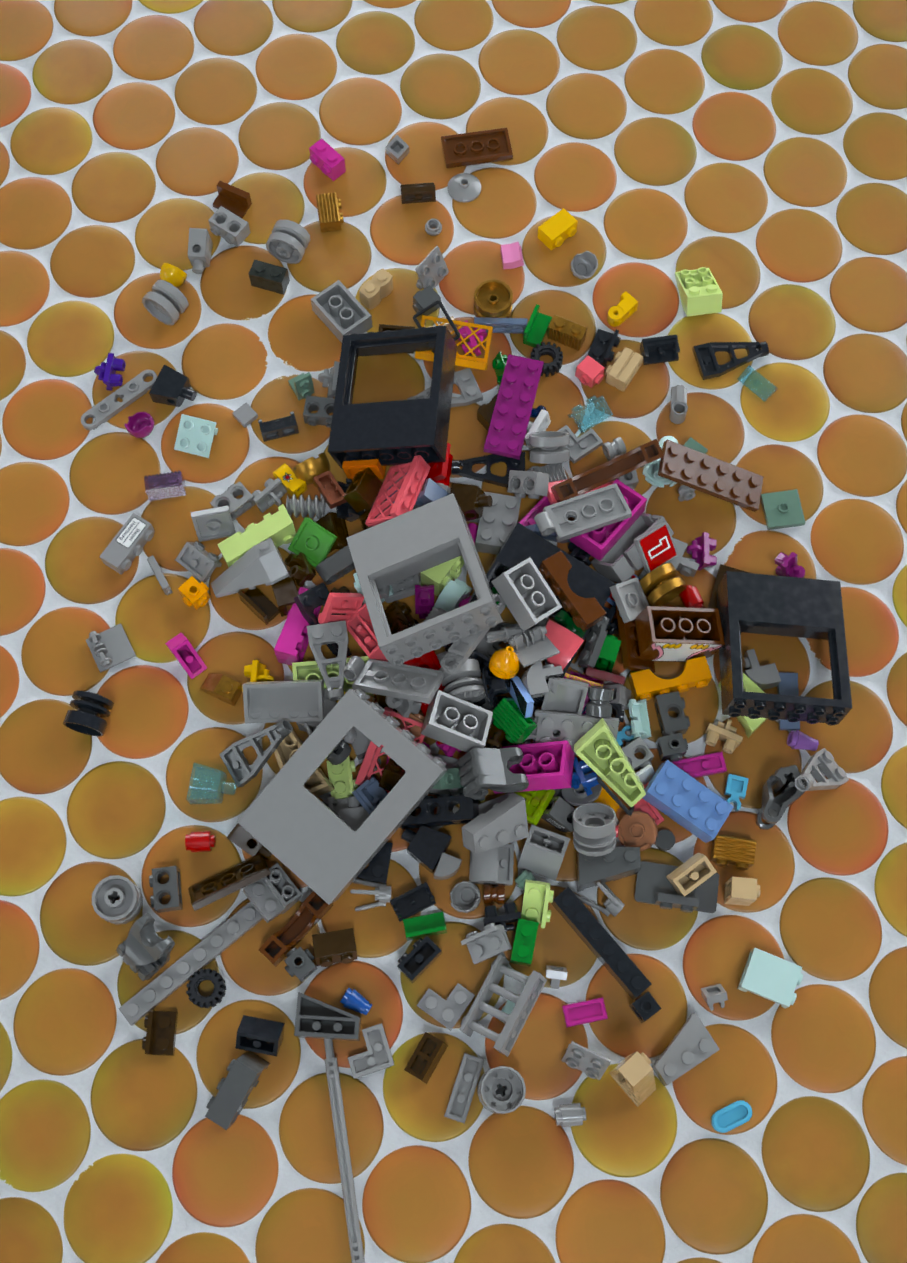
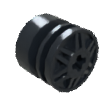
[63,691,114,737]

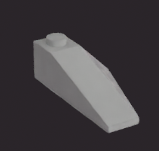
[211,538,290,598]

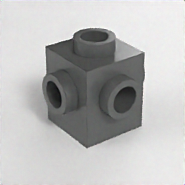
[656,732,688,762]
[284,947,318,982]

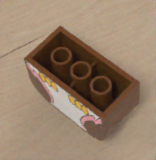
[634,606,725,662]

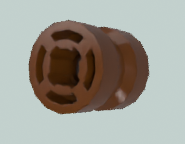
[484,883,505,905]

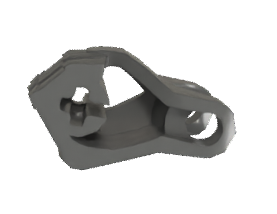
[458,747,529,800]
[756,765,807,830]
[116,913,175,981]

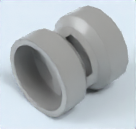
[602,437,627,461]

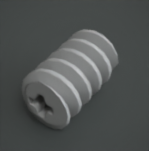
[286,494,326,519]

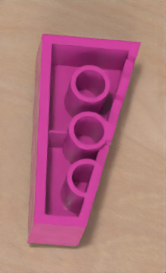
[274,587,322,666]

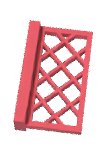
[365,455,431,527]
[355,707,425,793]

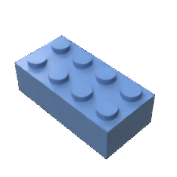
[643,760,734,843]

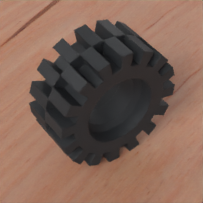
[531,342,563,377]
[186,968,226,1008]

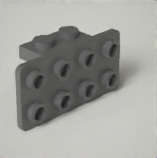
[634,861,719,913]

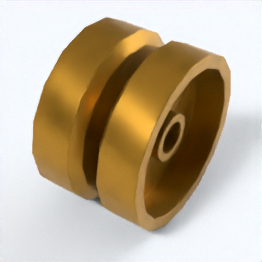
[474,280,513,318]
[640,563,687,607]

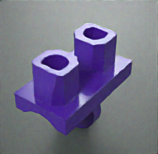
[94,353,126,391]

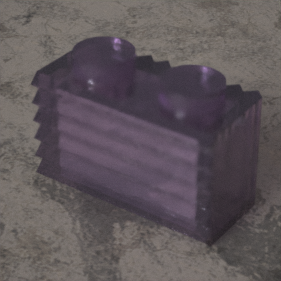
[144,471,187,501]

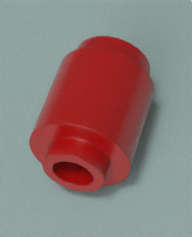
[679,585,705,608]
[185,831,216,852]

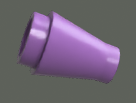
[787,730,819,751]

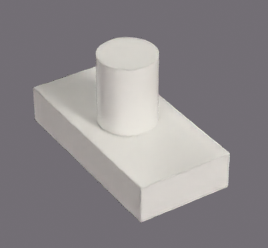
[525,409,551,449]

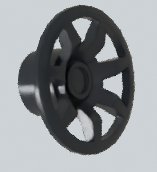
[482,665,510,708]

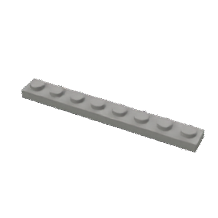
[119,902,263,1026]

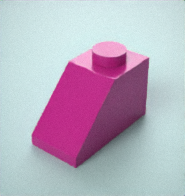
[165,633,207,679]

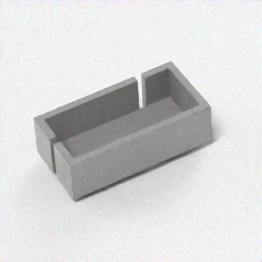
[591,513,674,583]

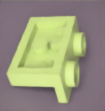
[326,756,358,799]
[521,880,554,928]

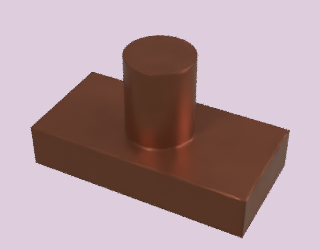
[313,470,347,509]

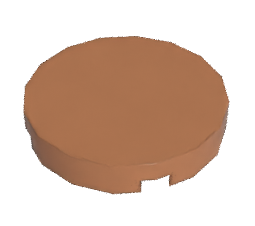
[618,811,658,851]

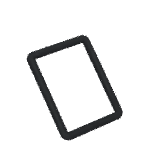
[413,300,460,353]
[597,777,634,816]

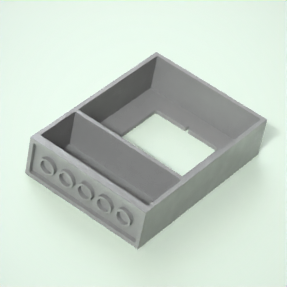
[237,689,448,905]

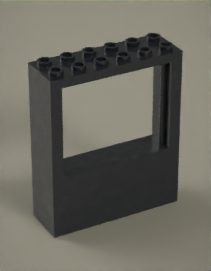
[328,325,457,469]
[443,523,616,707]
[716,571,852,726]

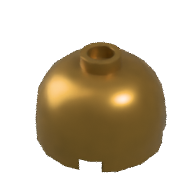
[292,453,330,486]

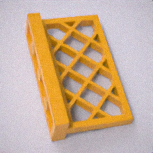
[415,315,493,370]

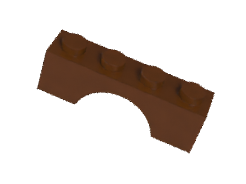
[539,551,606,632]
[259,891,333,967]

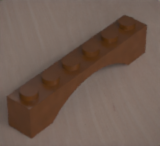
[551,439,664,503]

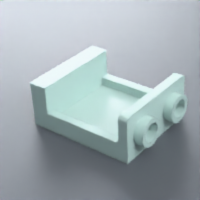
[737,948,803,1008]

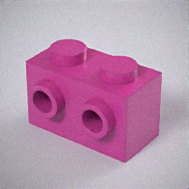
[309,138,346,181]

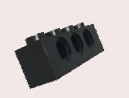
[399,792,479,829]

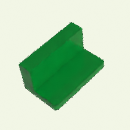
[523,304,552,348]
[403,912,447,941]

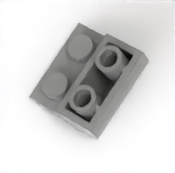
[469,844,514,886]
[243,863,302,923]

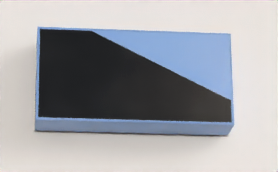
[509,676,534,718]

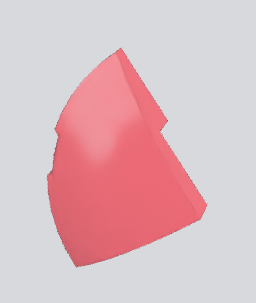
[545,620,584,670]

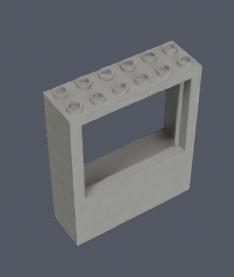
[346,493,503,667]

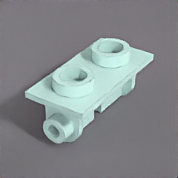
[627,699,652,740]

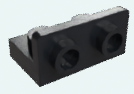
[588,329,621,368]

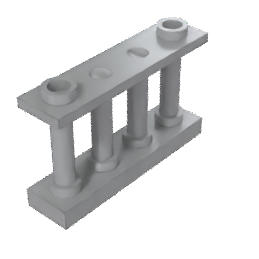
[459,954,547,1057]

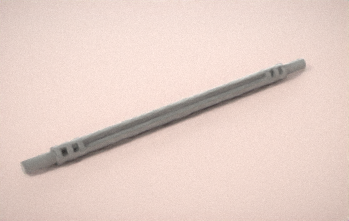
[324,1039,365,1263]

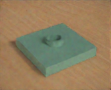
[760,489,806,530]

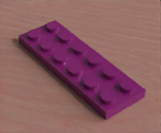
[484,354,544,460]

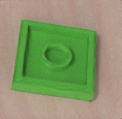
[288,517,337,568]

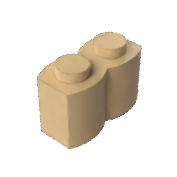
[359,269,393,310]

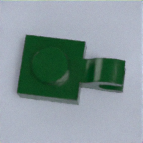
[554,610,587,638]

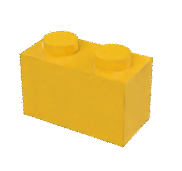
[537,208,578,251]

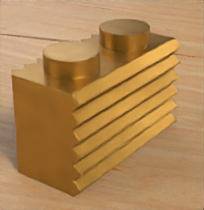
[316,192,344,232]
[547,315,588,351]
[710,834,757,870]

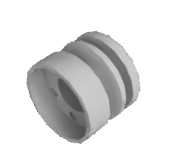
[439,659,486,704]
[573,803,616,857]
[477,1066,526,1114]

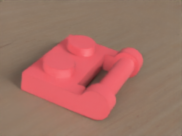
[318,593,364,624]

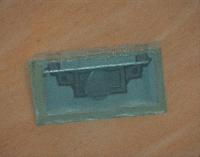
[738,365,778,401]

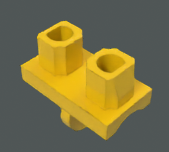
[242,660,274,693]

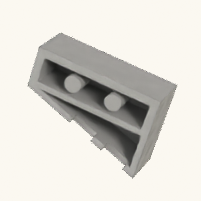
[461,793,529,854]
[652,1012,720,1086]

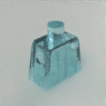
[186,763,236,804]

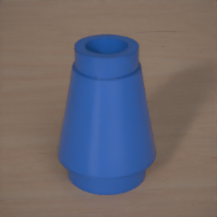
[340,987,372,1015]

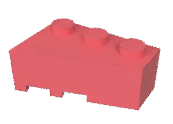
[346,603,388,662]

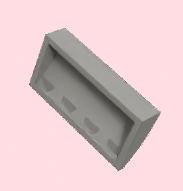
[532,677,589,744]
[242,679,324,724]

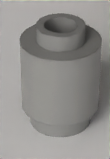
[554,1103,586,1127]

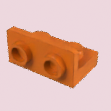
[342,459,387,480]

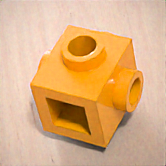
[178,576,210,610]

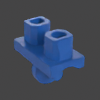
[571,757,599,796]

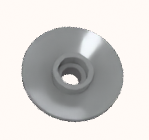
[448,173,481,203]
[562,773,602,806]

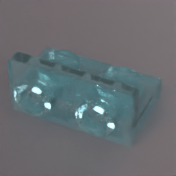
[568,395,613,433]

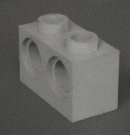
[208,206,251,247]
[507,470,550,499]
[210,481,256,521]
[622,737,654,771]

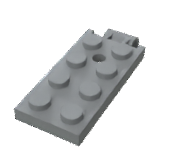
[534,483,632,542]
[342,656,445,704]
[527,710,619,755]

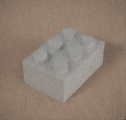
[311,280,373,343]
[475,492,521,555]
[491,557,562,632]
[421,690,493,753]

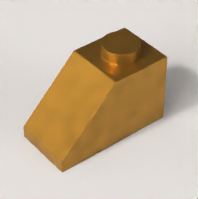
[200,673,242,706]

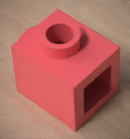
[575,355,605,388]

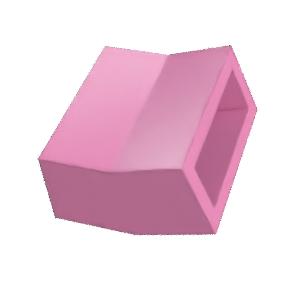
[500,242,524,269]

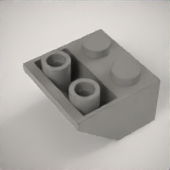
[517,825,570,881]

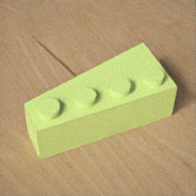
[217,504,296,568]
[292,656,374,698]
[574,718,646,808]

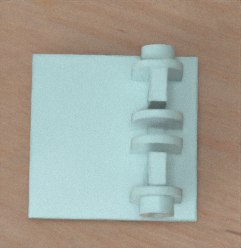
[174,414,218,458]

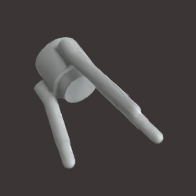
[350,878,391,911]
[574,882,625,917]

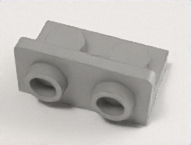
[175,541,222,582]
[460,923,512,964]

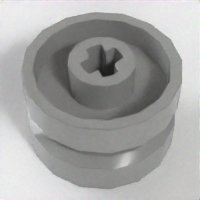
[266,220,310,264]
[142,279,189,326]
[529,431,570,464]
[92,875,143,925]

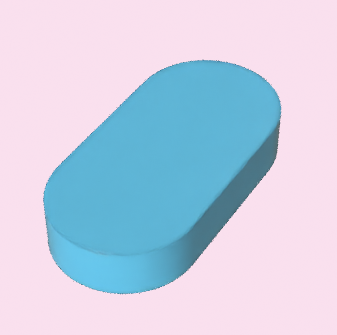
[711,1100,752,1133]

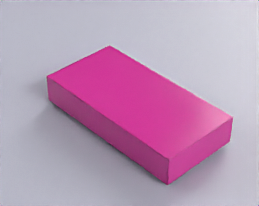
[562,997,608,1028]

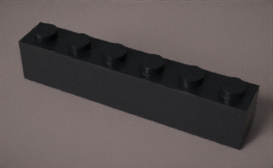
[551,887,651,1000]

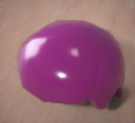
[124,411,154,438]

